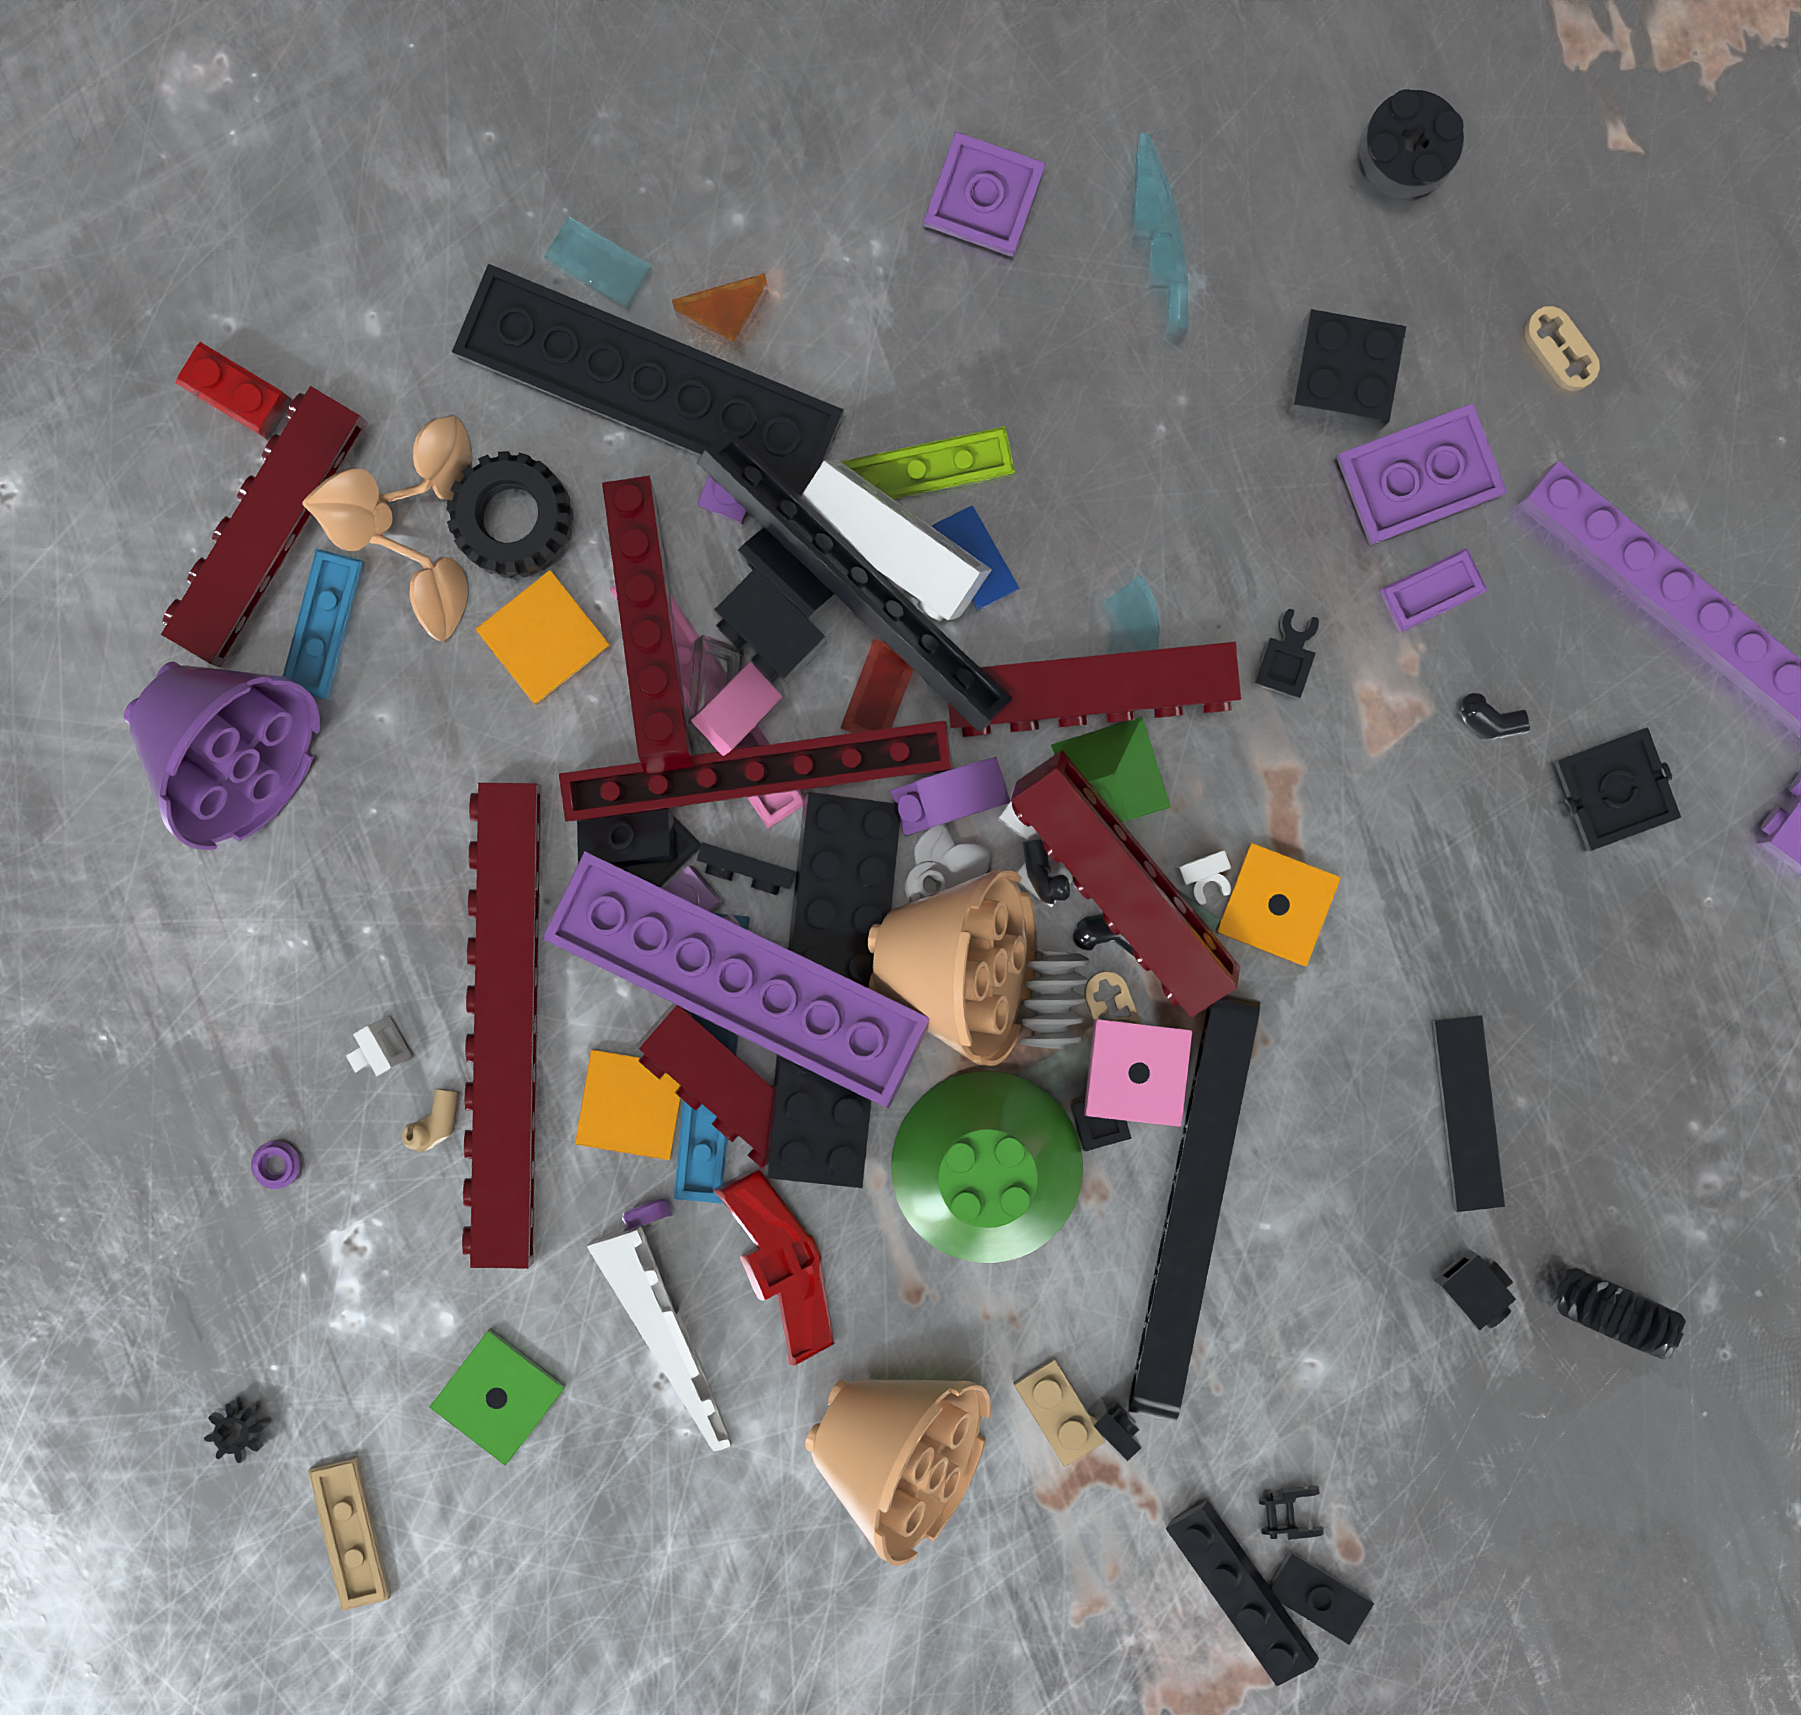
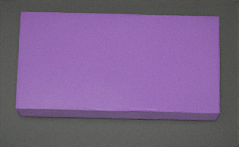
[1379,548,1488,633]

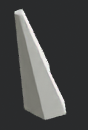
[587,1225,732,1452]

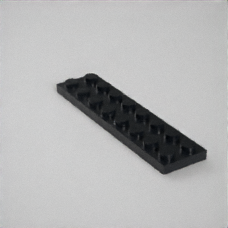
[452,264,844,497]
[764,792,901,1188]

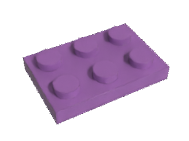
[1336,403,1507,546]

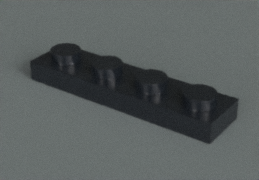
[1166,1500,1319,1686]

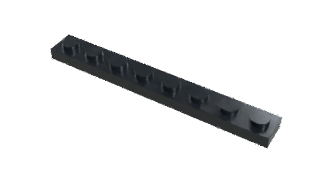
[696,431,1012,732]

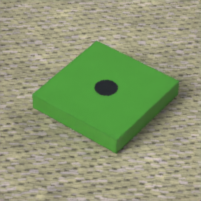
[429,1329,566,1466]

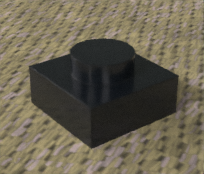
[1070,1101,1132,1152]

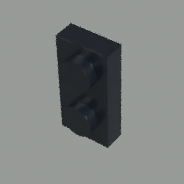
[696,842,796,896]
[1087,1397,1142,1461]

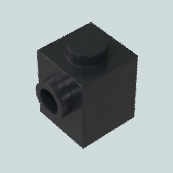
[1434,1250,1516,1331]

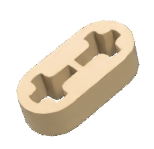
[1524,306,1600,391]

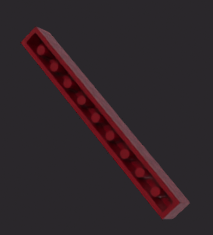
[462,782,542,1269]

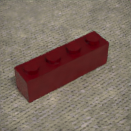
[636,1003,773,1170]

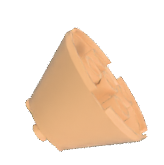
[868,869,1037,1066]
[805,1379,991,1566]

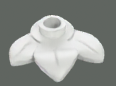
[904,823,991,902]

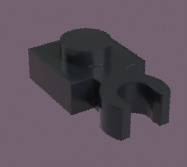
[1253,608,1319,699]

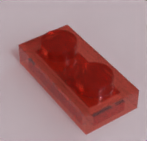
[840,639,914,733]

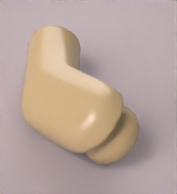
[402,1089,458,1152]

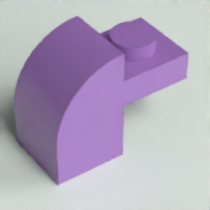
[890,757,1011,836]

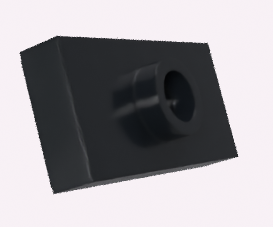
[577,809,675,867]
[1269,1550,1374,1645]

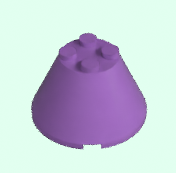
[124,662,320,850]

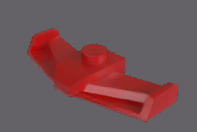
[713,1170,835,1366]

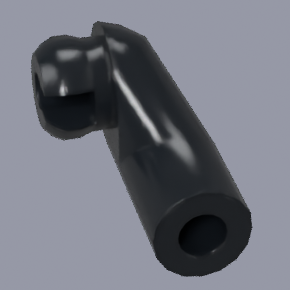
[1023,839,1070,904]
[1073,914,1134,956]

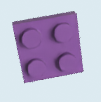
[923,131,1046,257]

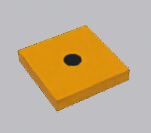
[1215,843,1341,967]

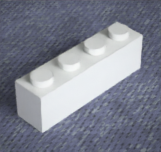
[801,460,992,621]

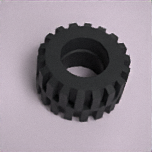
[446,451,574,578]

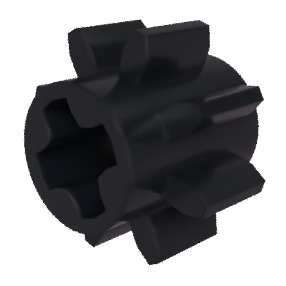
[204,1400,268,1463]

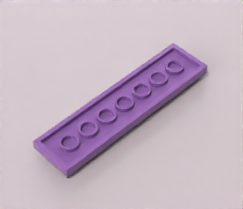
[542,852,929,1108]

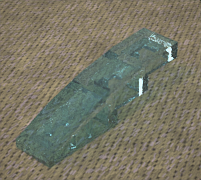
[1132,133,1189,337]

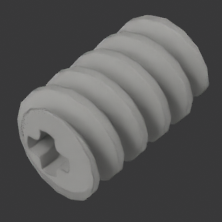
[1020,949,1089,1050]

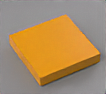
[475,570,611,705]
[575,1049,681,1160]

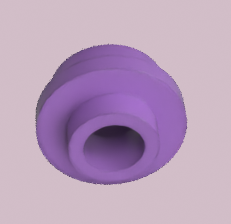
[251,1141,301,1189]

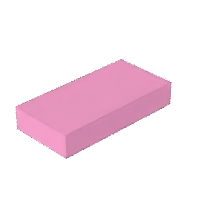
[690,661,782,756]

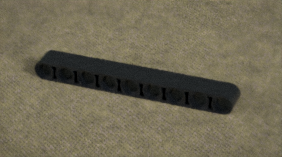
[1128,994,1260,1421]

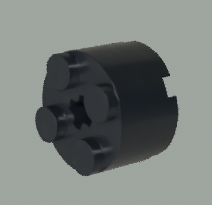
[1359,89,1464,199]

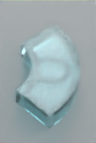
[1102,575,1160,654]

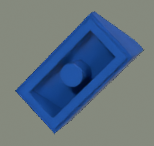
[932,505,1020,612]

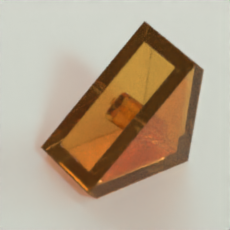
[672,274,769,350]

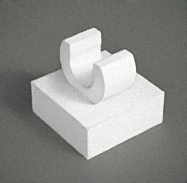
[1175,850,1231,905]
[346,1016,413,1076]

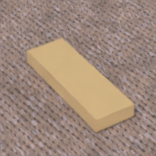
[308,1456,391,1611]

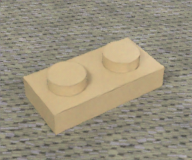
[1013,1357,1105,1467]

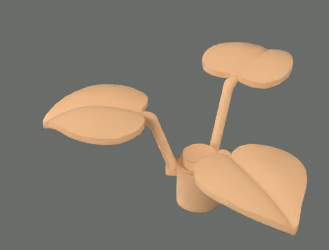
[302,415,472,642]

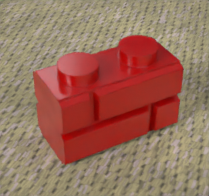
[175,342,292,440]

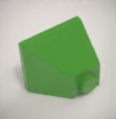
[1051,716,1171,822]

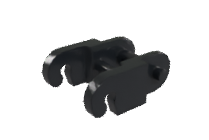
[1258,1486,1324,1540]

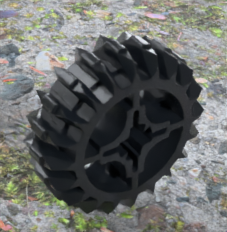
[1552,1268,1686,1359]

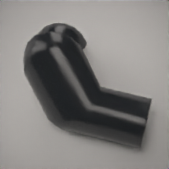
[1460,693,1530,740]

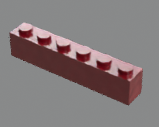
[161,386,368,668]
[602,475,693,774]
[948,642,1241,737]
[1011,750,1240,1018]

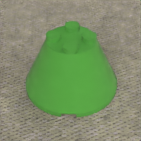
[891,1071,1083,1263]

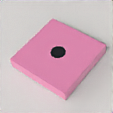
[1084,1019,1192,1127]

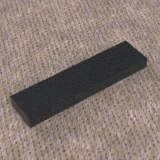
[1432,1015,1505,1212]

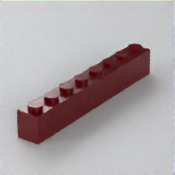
[559,721,953,822]

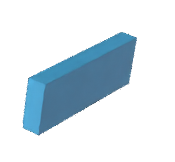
[283,548,365,700]

